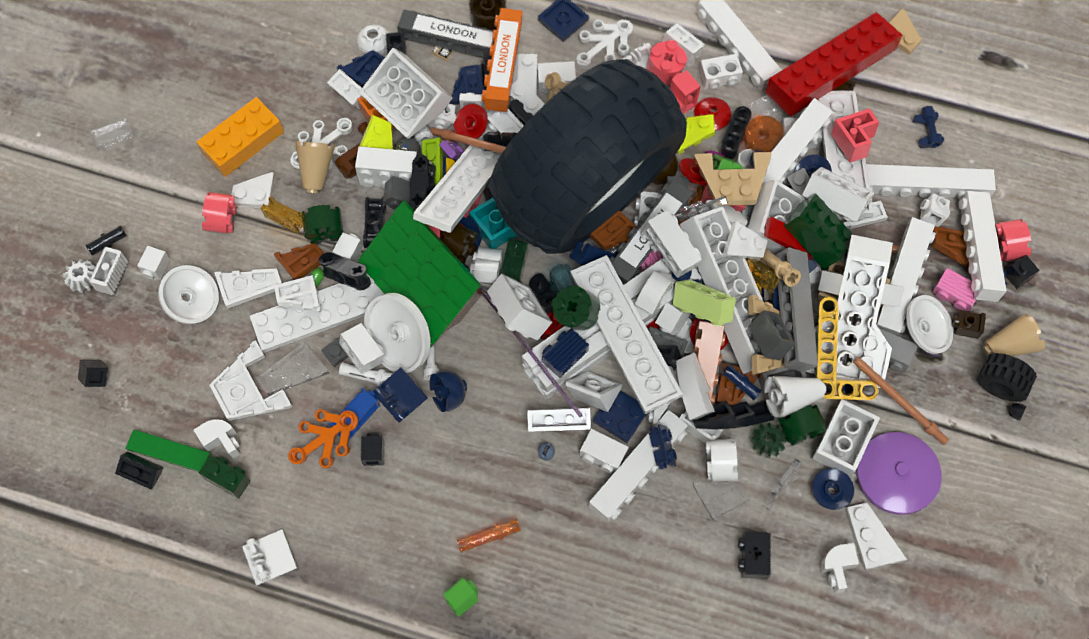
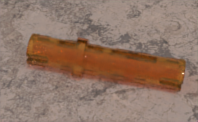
[457,518,521,553]

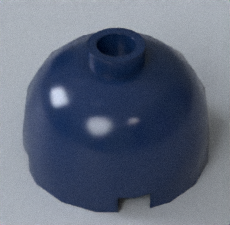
[429,370,467,412]

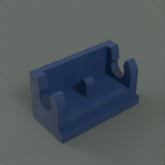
[569,241,617,266]

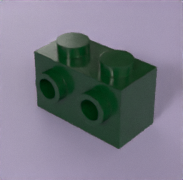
[199,455,251,499]

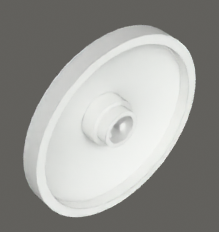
[364,293,430,373]

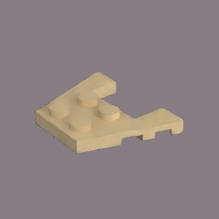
[694,152,771,206]
[748,295,785,375]

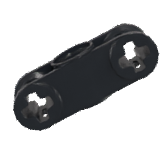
[409,155,436,209]
[363,197,387,248]
[318,252,371,290]

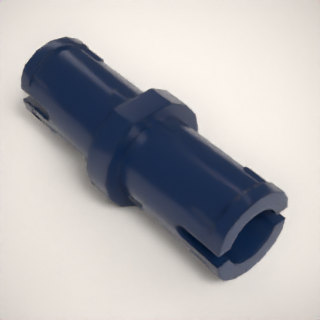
[722,364,762,400]

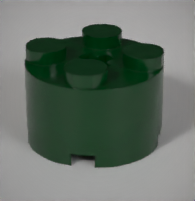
[301,205,344,244]
[552,286,601,330]
[778,404,826,446]

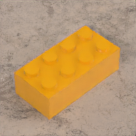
[196,97,284,177]

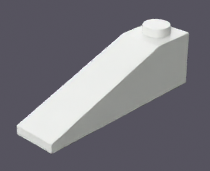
[509,54,537,106]

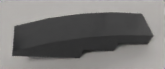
[691,401,774,430]

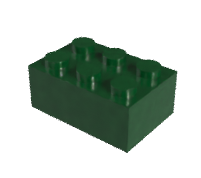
[784,193,853,269]

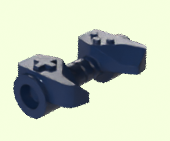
[913,106,945,149]

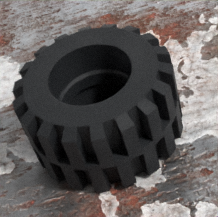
[977,353,1037,402]

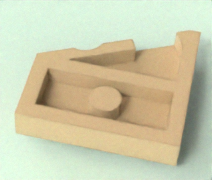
[889,8,922,55]

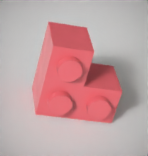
[670,70,701,114]
[831,108,879,163]

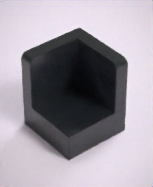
[78,360,108,387]

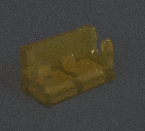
[261,197,303,234]
[745,257,779,293]

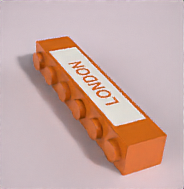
[482,8,523,112]

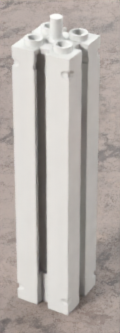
[522,257,702,400]

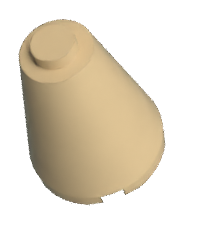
[296,141,335,193]
[983,313,1045,356]

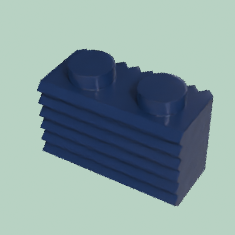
[542,328,589,378]

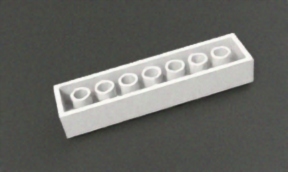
[680,206,764,374]

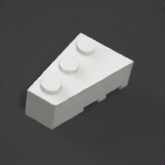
[640,210,702,278]

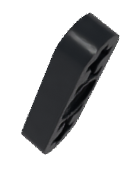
[529,273,557,313]

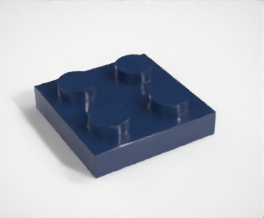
[538,0,589,42]
[593,391,647,444]

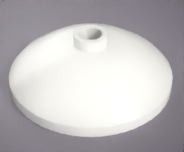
[158,265,219,324]
[906,295,953,354]

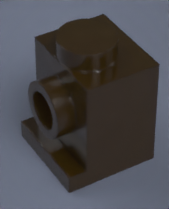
[952,310,986,339]

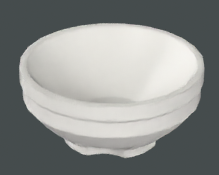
[357,25,388,55]

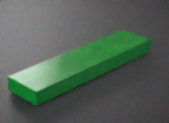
[125,429,212,472]

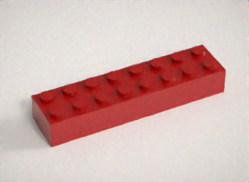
[765,12,903,117]

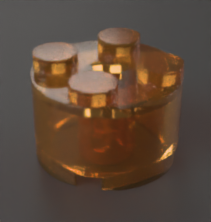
[744,115,784,152]

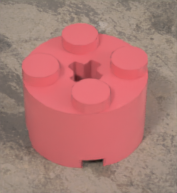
[646,40,687,85]
[202,192,237,234]
[995,219,1032,262]

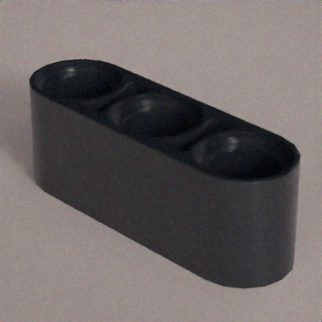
[720,106,752,160]

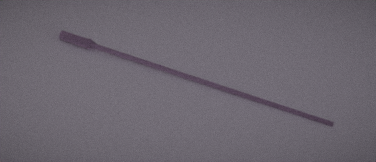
[464,264,583,418]

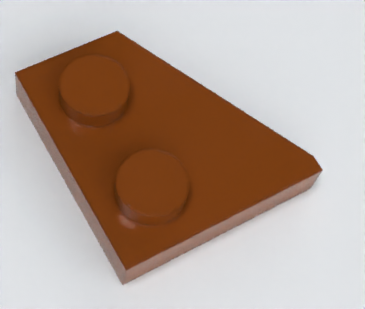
[590,211,638,250]
[932,226,969,268]
[274,243,324,280]
[715,363,761,406]

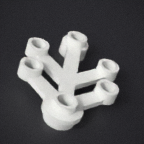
[576,20,633,69]
[290,118,353,169]

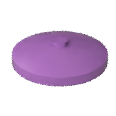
[856,432,942,515]

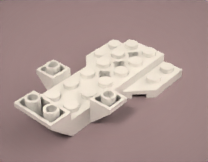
[806,235,904,388]

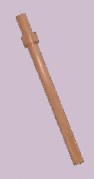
[430,127,506,154]
[853,357,949,445]

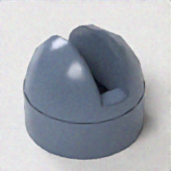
[538,443,555,461]

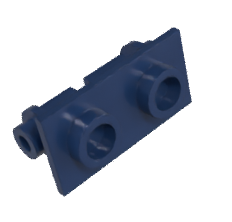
[649,424,677,470]

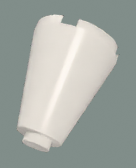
[764,376,826,417]

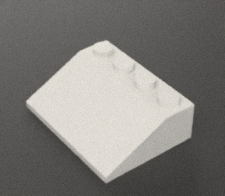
[359,48,453,139]

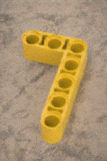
[817,296,879,400]

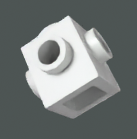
[427,104,456,130]
[920,193,950,227]

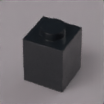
[1006,255,1040,290]
[361,433,385,466]

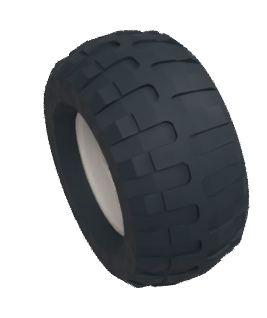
[490,59,687,254]

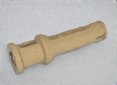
[760,248,801,287]

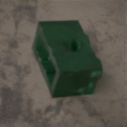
[500,239,528,283]

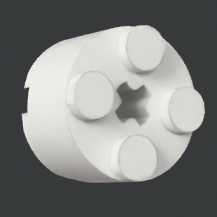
[706,439,738,482]

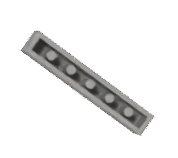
[776,247,818,372]

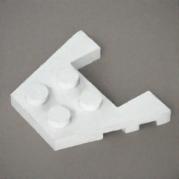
[209,340,292,421]

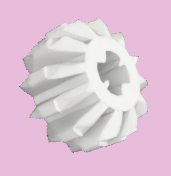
[63,259,96,294]

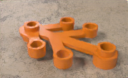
[288,409,358,468]

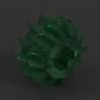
[751,422,787,458]

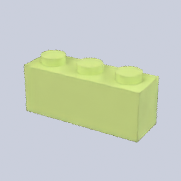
[673,279,736,326]

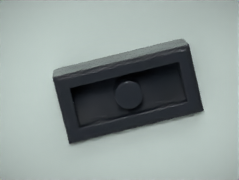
[115,452,164,490]

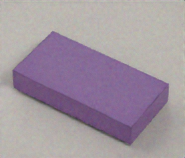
[439,140,465,160]

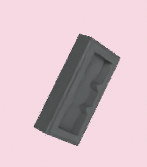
[649,327,688,357]

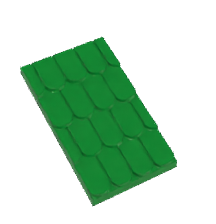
[358,200,483,347]

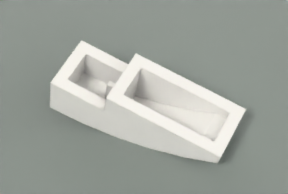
[676,353,714,420]

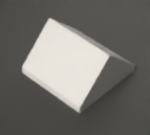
[565,371,622,412]

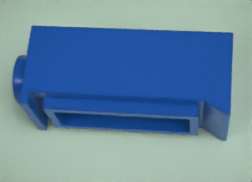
[329,388,380,441]

